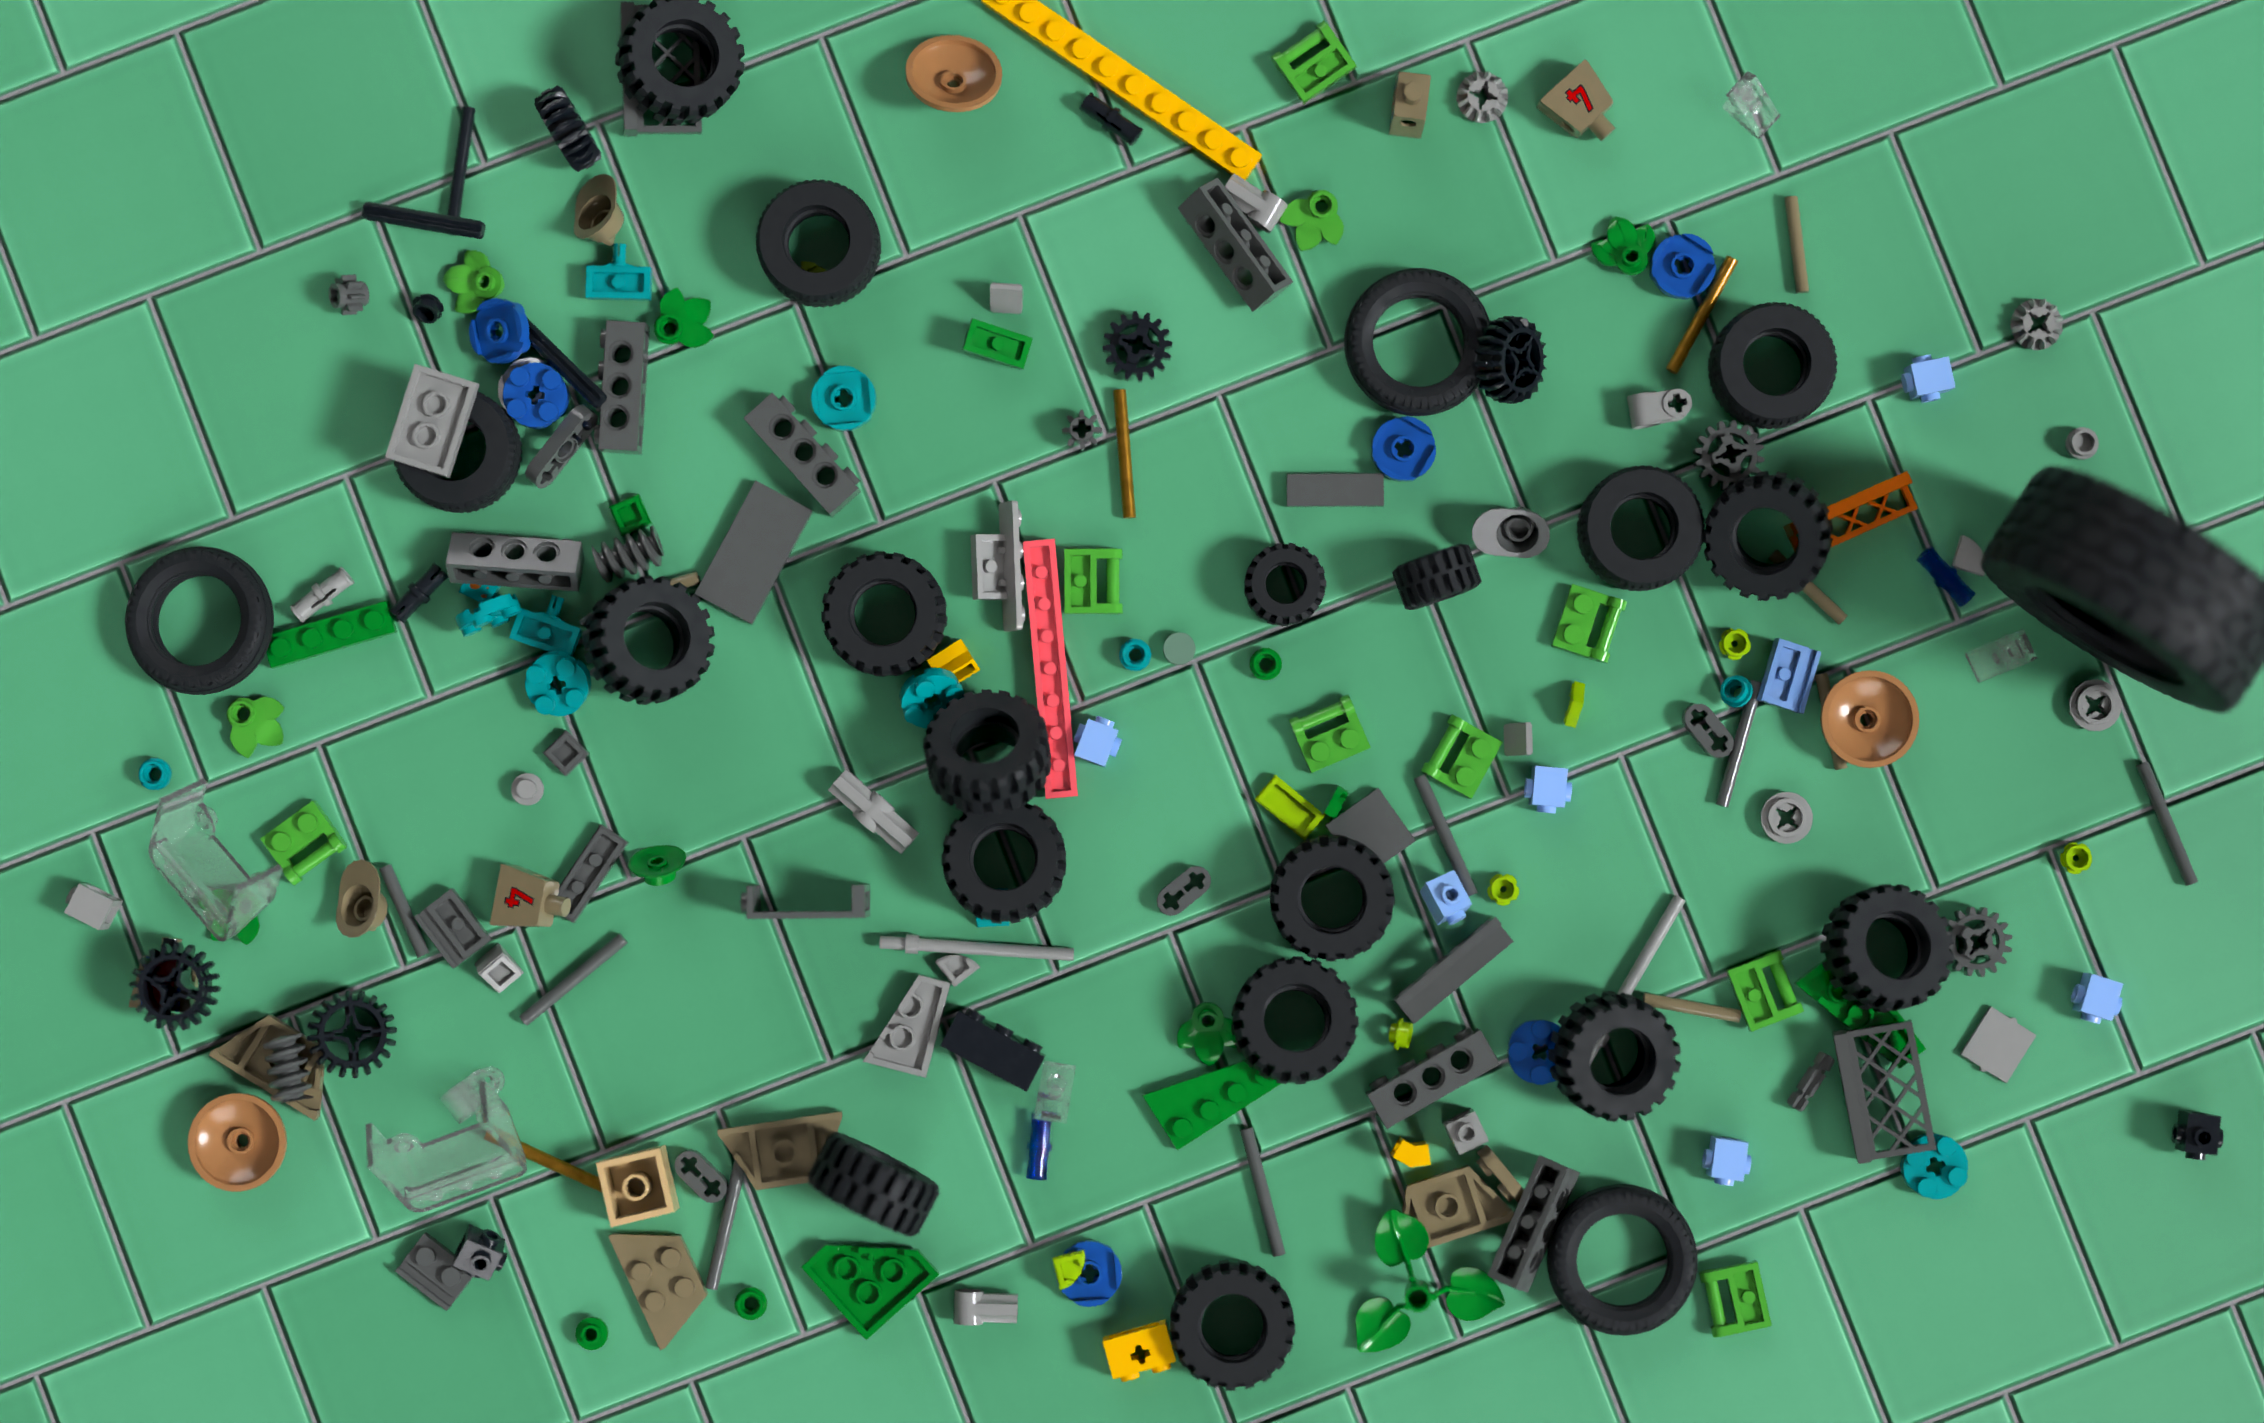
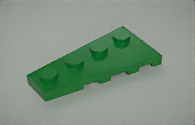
[1794,959,1926,1069]
[1142,1060,1281,1150]

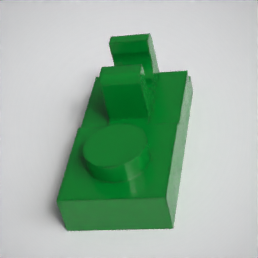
[962,318,1033,370]

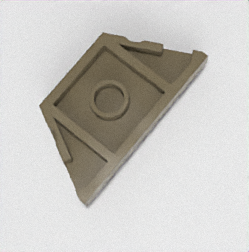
[209,1015,325,1121]
[717,1111,843,1190]
[1402,1165,1515,1248]
[608,1233,708,1350]

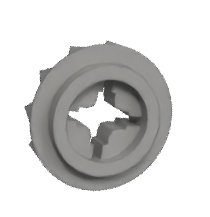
[1457,71,1508,123]
[2011,299,2063,350]
[2068,679,2121,731]
[1760,792,1813,844]

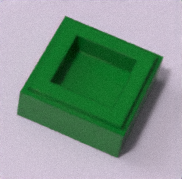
[609,494,653,537]

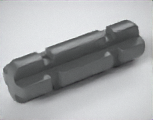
[1787,1052,1835,1112]

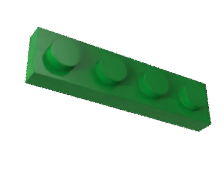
[266,601,397,669]

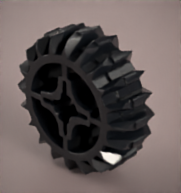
[534,85,601,172]
[1473,316,1547,404]
[129,942,221,1031]
[306,990,397,1078]

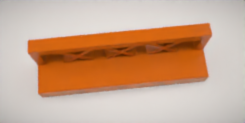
[1783,471,1918,552]

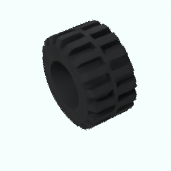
[1244,543,1326,626]
[1392,544,1482,610]

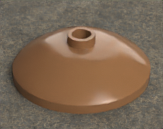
[905,35,1002,112]
[1820,670,1919,768]
[188,1093,287,1192]

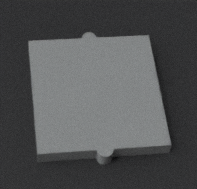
[1960,1006,2037,1083]

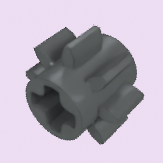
[328,274,369,315]
[1062,410,1102,452]

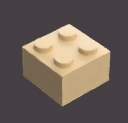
[596,1145,680,1227]

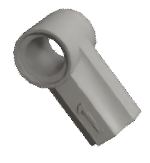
[1224,174,1288,233]
[953,1289,1018,1325]

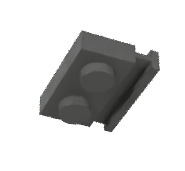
[414,888,493,969]
[395,1232,473,1311]

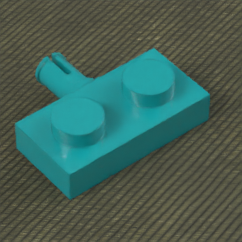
[585,243,652,301]
[509,595,582,657]

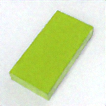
[1254,775,1325,840]

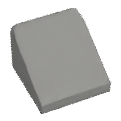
[990,283,1024,314]
[1503,722,1533,756]
[475,943,524,993]

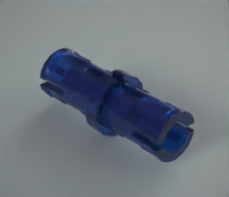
[1916,546,1976,607]
[1026,1113,1053,1180]

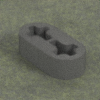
[1682,704,1734,758]
[1157,866,1211,916]
[674,1149,728,1203]

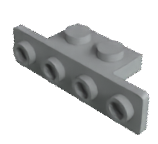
[970,500,1025,632]

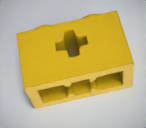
[1102,1319,1176,1382]

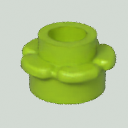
[1719,628,1751,660]
[2060,842,2092,874]
[1487,874,1519,906]
[1389,1018,1413,1050]

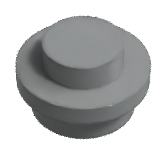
[2065,427,2099,460]
[511,773,544,805]

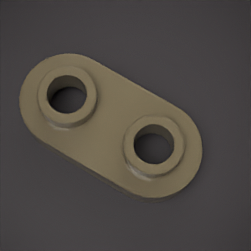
[1476,1144,1524,1203]

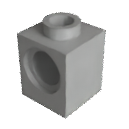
[64,883,123,930]
[1442,1108,1489,1155]

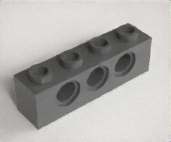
[1178,178,1293,312]
[594,320,650,455]
[744,393,861,517]
[446,532,585,592]
[1365,1027,1500,1129]
[1487,1155,1580,1293]

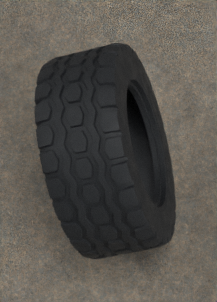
[1981,466,2264,713]

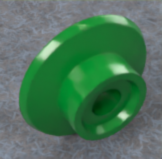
[628,845,686,886]

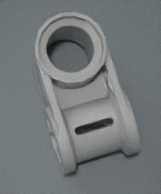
[1627,389,1692,429]

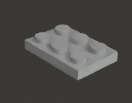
[385,364,480,478]

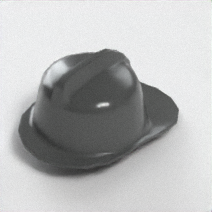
[1472,507,1550,558]

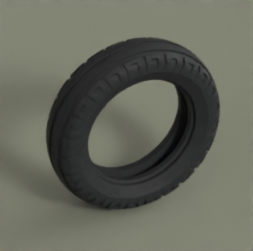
[1344,268,1490,416]
[125,547,274,695]
[1547,1184,1698,1336]

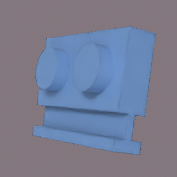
[1757,638,1821,714]

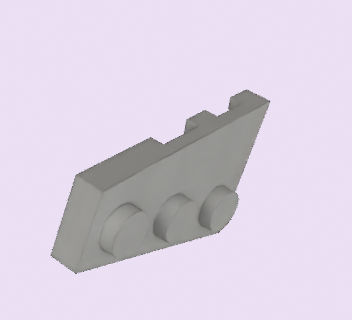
[863,975,951,1078]

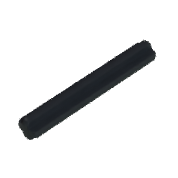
[362,202,486,239]
[527,318,607,408]

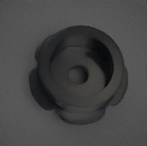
[412,294,444,324]

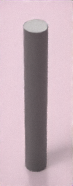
[379,864,430,958]

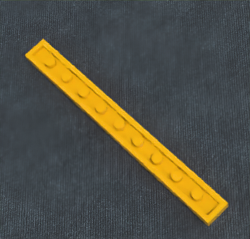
[981,0,1262,180]

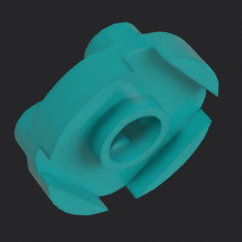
[811,366,877,431]
[455,594,521,637]
[525,651,592,716]
[899,668,964,728]
[1900,1133,1968,1199]

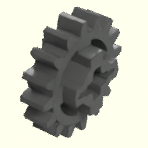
[1693,420,1765,491]
[1947,906,2012,977]

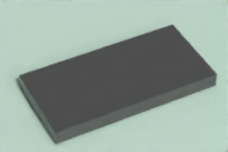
[695,480,813,625]

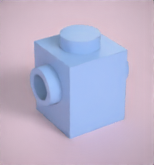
[1901,354,1956,403]
[1073,716,1122,767]
[1524,766,1572,814]
[1419,870,1472,926]
[2071,973,2123,1024]
[1702,1135,1751,1186]

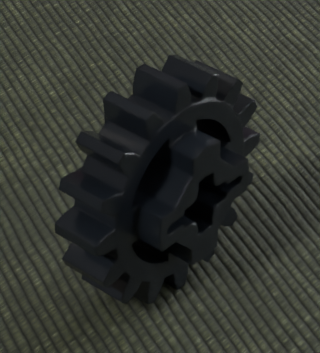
[1103,311,1172,383]

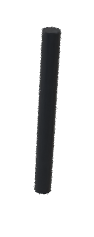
[447,106,475,235]

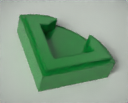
[1323,785,1348,819]

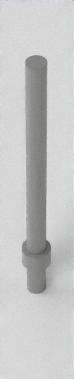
[1590,895,1686,1065]
[879,934,1074,961]

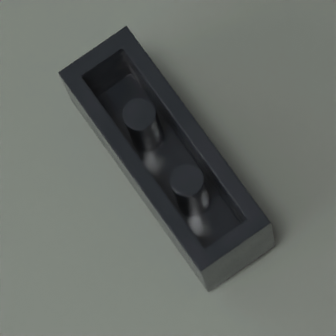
[940,1007,1046,1092]

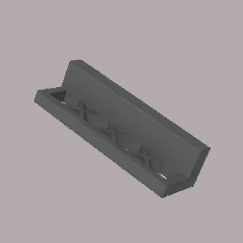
[1392,916,1514,1024]

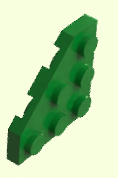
[801,1244,940,1340]

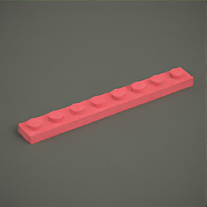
[1023,539,1078,799]

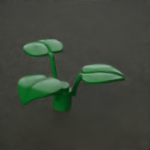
[1355,1209,1505,1352]

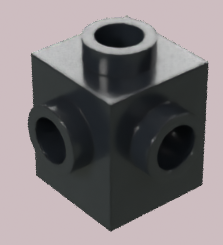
[2172,1110,2224,1160]
[453,1224,507,1281]

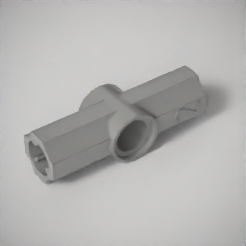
[828,769,920,854]

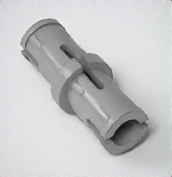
[290,567,354,623]

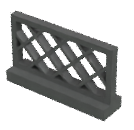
[620,2,702,137]
[1832,1020,1936,1164]

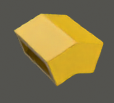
[927,639,980,682]
[1390,1136,1431,1167]

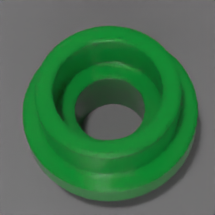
[1250,648,1282,681]
[734,1287,767,1320]
[575,1317,609,1350]

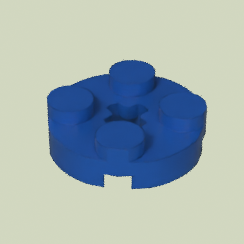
[1650,234,1716,300]
[469,298,530,364]
[503,363,570,429]
[1371,416,1436,482]
[1507,1019,1561,1085]
[1057,1240,1122,1307]

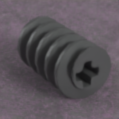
[592,525,664,583]
[263,1033,314,1103]

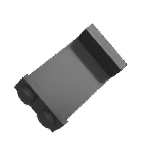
[741,884,870,919]

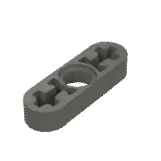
[525,405,598,488]

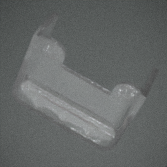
[148,778,282,942]
[365,1080,527,1212]

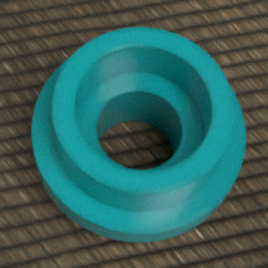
[1119,639,1151,671]
[1720,675,1753,708]
[138,758,172,790]

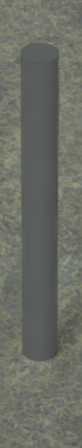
[1716,680,1761,808]
[2136,761,2198,886]
[1414,774,1478,897]
[519,933,628,1026]
[1240,1127,1285,1257]
[705,1160,745,1290]

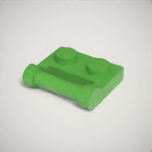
[1271,21,1357,104]
[1064,549,1123,614]
[1551,584,1627,663]
[1289,695,1371,773]
[1421,714,1503,799]
[260,801,347,886]
[1726,950,1804,1032]
[1699,1260,1772,1337]

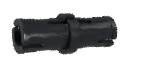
[1079,92,1143,146]
[389,563,449,623]

